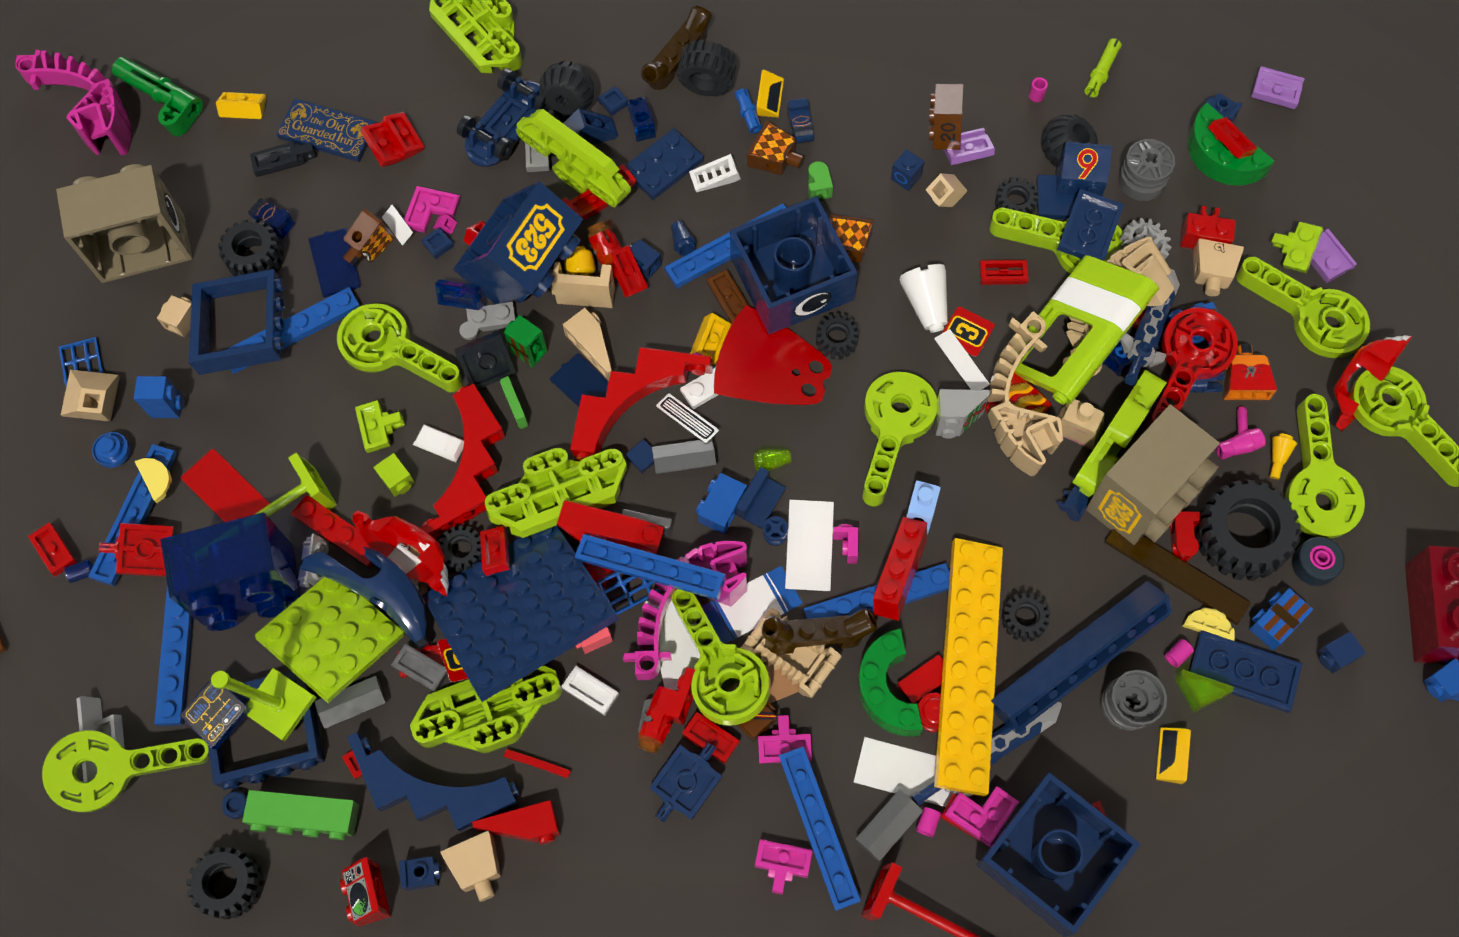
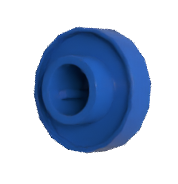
[92,432,131,468]

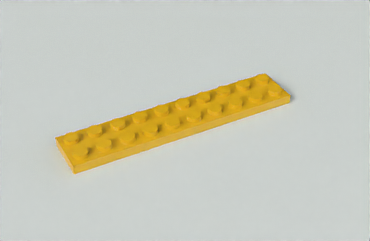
[934,538,1003,796]

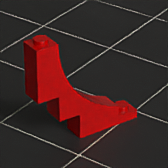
[570,347,713,461]
[420,384,505,540]

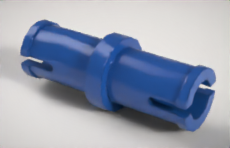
[735,88,762,134]

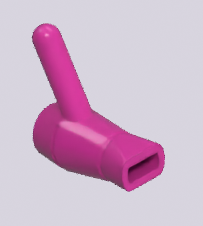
[1216,406,1266,460]

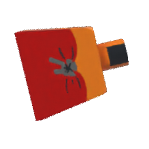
[1223,344,1277,400]

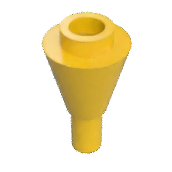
[1269,434,1297,480]

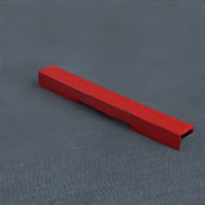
[504,749,571,778]

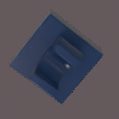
[1057,486,1090,522]

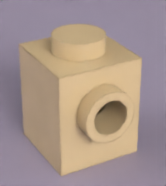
[926,173,967,207]
[157,295,192,337]

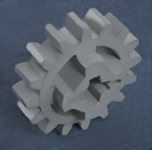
[1119,218,1172,259]

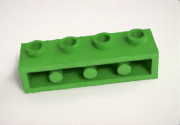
[242,790,360,840]

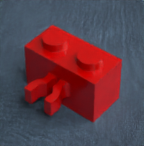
[1180,206,1236,249]

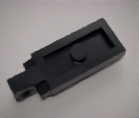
[250,142,316,177]

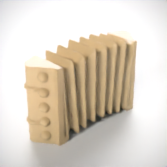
[741,607,841,698]

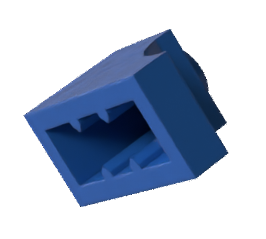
[1423,658,1459,702]

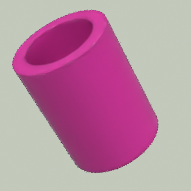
[1029,77,1048,102]
[1165,639,1194,668]
[916,807,941,837]

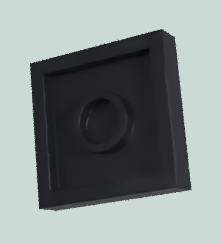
[454,330,516,390]

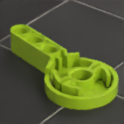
[989,208,1123,274]
[1236,257,1370,358]
[337,304,463,392]
[1349,367,1459,487]
[862,372,937,507]
[1285,394,1365,539]
[672,589,771,725]
[42,730,210,812]

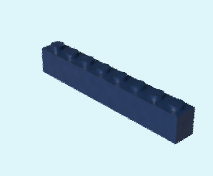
[991,581,1173,734]

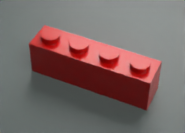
[873,517,927,621]

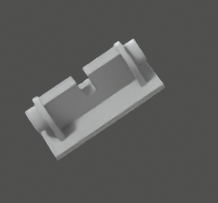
[297,534,329,587]

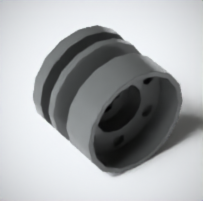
[1118,139,1175,201]
[1100,670,1167,731]

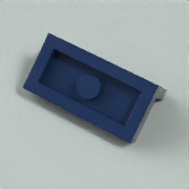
[736,467,786,529]

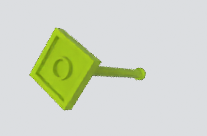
[182,452,337,571]
[211,668,317,741]

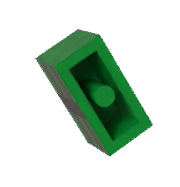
[504,315,548,368]

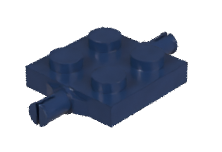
[649,742,723,822]

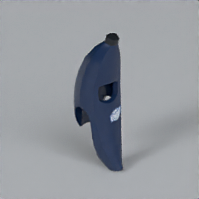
[300,547,429,650]

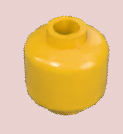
[563,246,596,276]

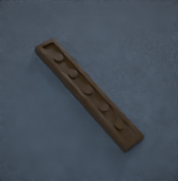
[1105,529,1251,625]

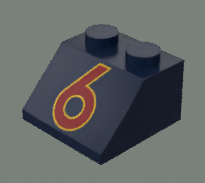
[1056,142,1113,196]

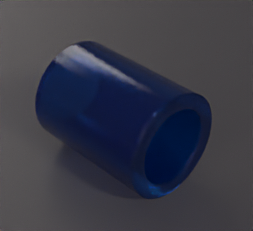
[64,559,93,583]

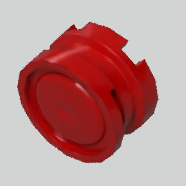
[918,693,941,733]

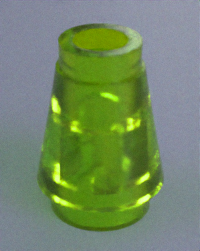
[753,449,791,472]

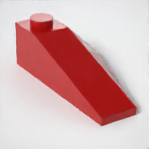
[556,500,664,579]

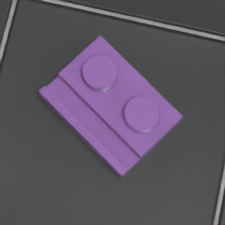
[1251,66,1305,109]
[944,128,995,165]
[1311,229,1357,283]

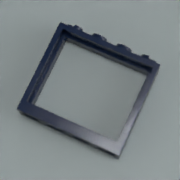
[189,269,285,375]
[207,671,324,790]

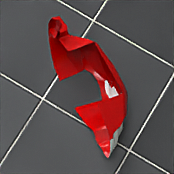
[1333,335,1412,432]
[352,510,449,596]

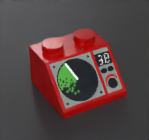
[340,857,391,927]

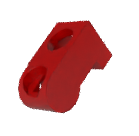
[1170,512,1200,562]

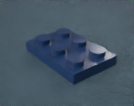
[625,128,704,200]
[1057,189,1124,261]

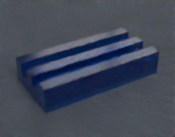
[435,279,483,310]

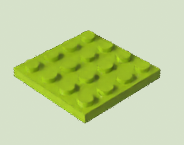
[255,577,404,703]

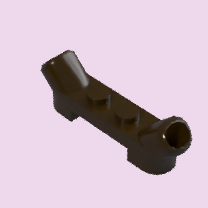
[641,5,712,90]
[761,608,877,654]

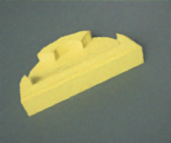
[135,458,172,503]
[1182,608,1235,641]

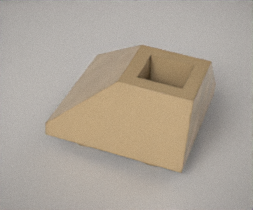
[61,370,120,422]

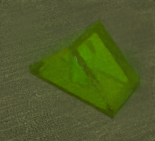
[1175,670,1234,713]

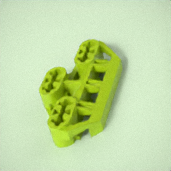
[429,0,523,73]
[516,109,631,208]
[1072,370,1167,497]
[485,448,627,538]
[410,665,562,753]

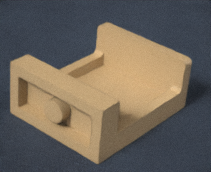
[550,262,615,308]

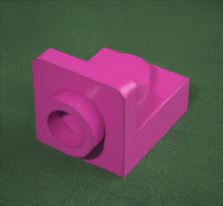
[833,524,858,564]

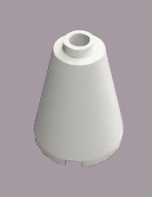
[900,264,948,333]

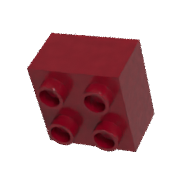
[1405,546,1459,664]

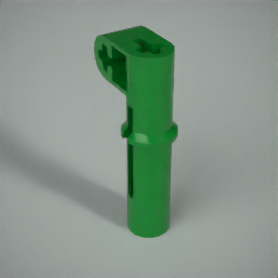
[112,57,203,136]

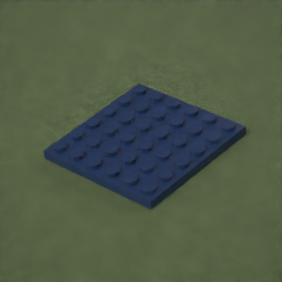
[422,525,619,702]

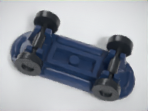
[456,68,548,167]

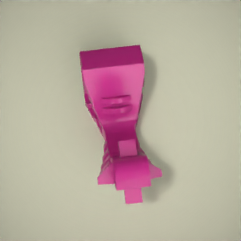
[15,50,132,155]
[623,541,747,680]

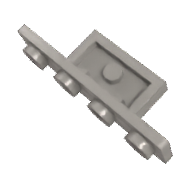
[77,696,125,793]

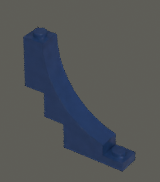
[347,732,520,832]

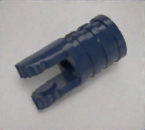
[1177,372,1225,393]

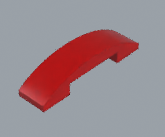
[562,164,636,220]

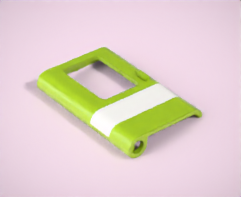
[1014,255,1159,405]

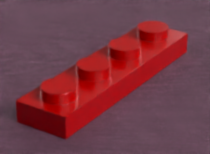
[291,495,373,569]

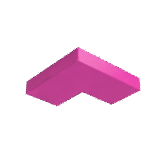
[404,186,461,233]
[945,786,1019,847]

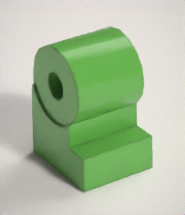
[808,162,833,200]

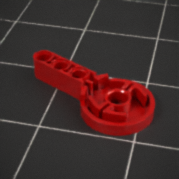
[1146,308,1238,429]

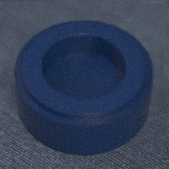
[221,791,247,819]

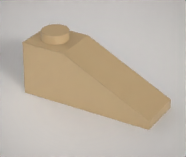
[563,308,612,381]

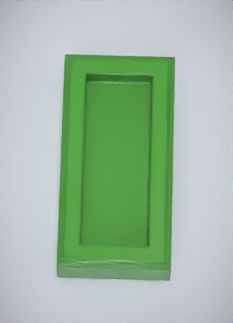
[500,376,528,429]

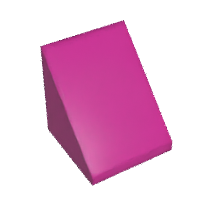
[433,214,458,234]

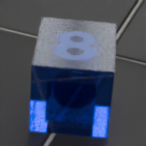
[1103,337,1133,376]

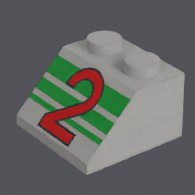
[935,389,990,438]

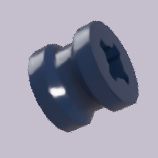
[763,516,788,546]

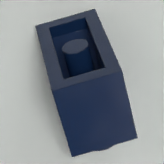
[563,108,618,145]

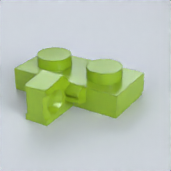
[1272,222,1323,273]
[355,400,405,453]

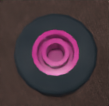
[1292,537,1345,586]

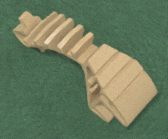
[1063,237,1174,377]
[988,311,1063,476]

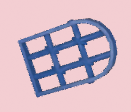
[59,337,104,387]
[597,572,661,615]

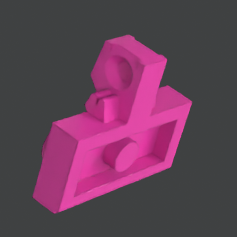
[758,715,812,764]
[755,839,813,895]

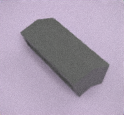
[652,438,716,474]
[315,676,387,729]
[856,790,923,861]

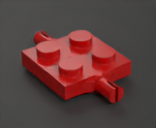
[99,523,190,577]

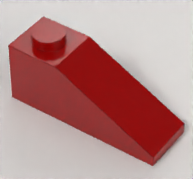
[472,800,560,845]

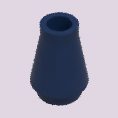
[671,221,696,256]

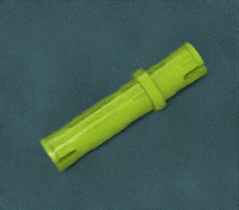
[1084,38,1122,97]

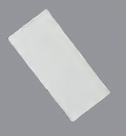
[382,205,413,246]

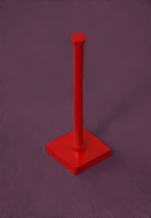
[861,862,980,937]

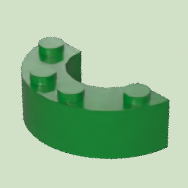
[1188,103,1275,185]
[858,629,923,737]

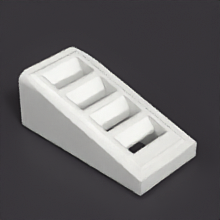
[689,154,741,192]

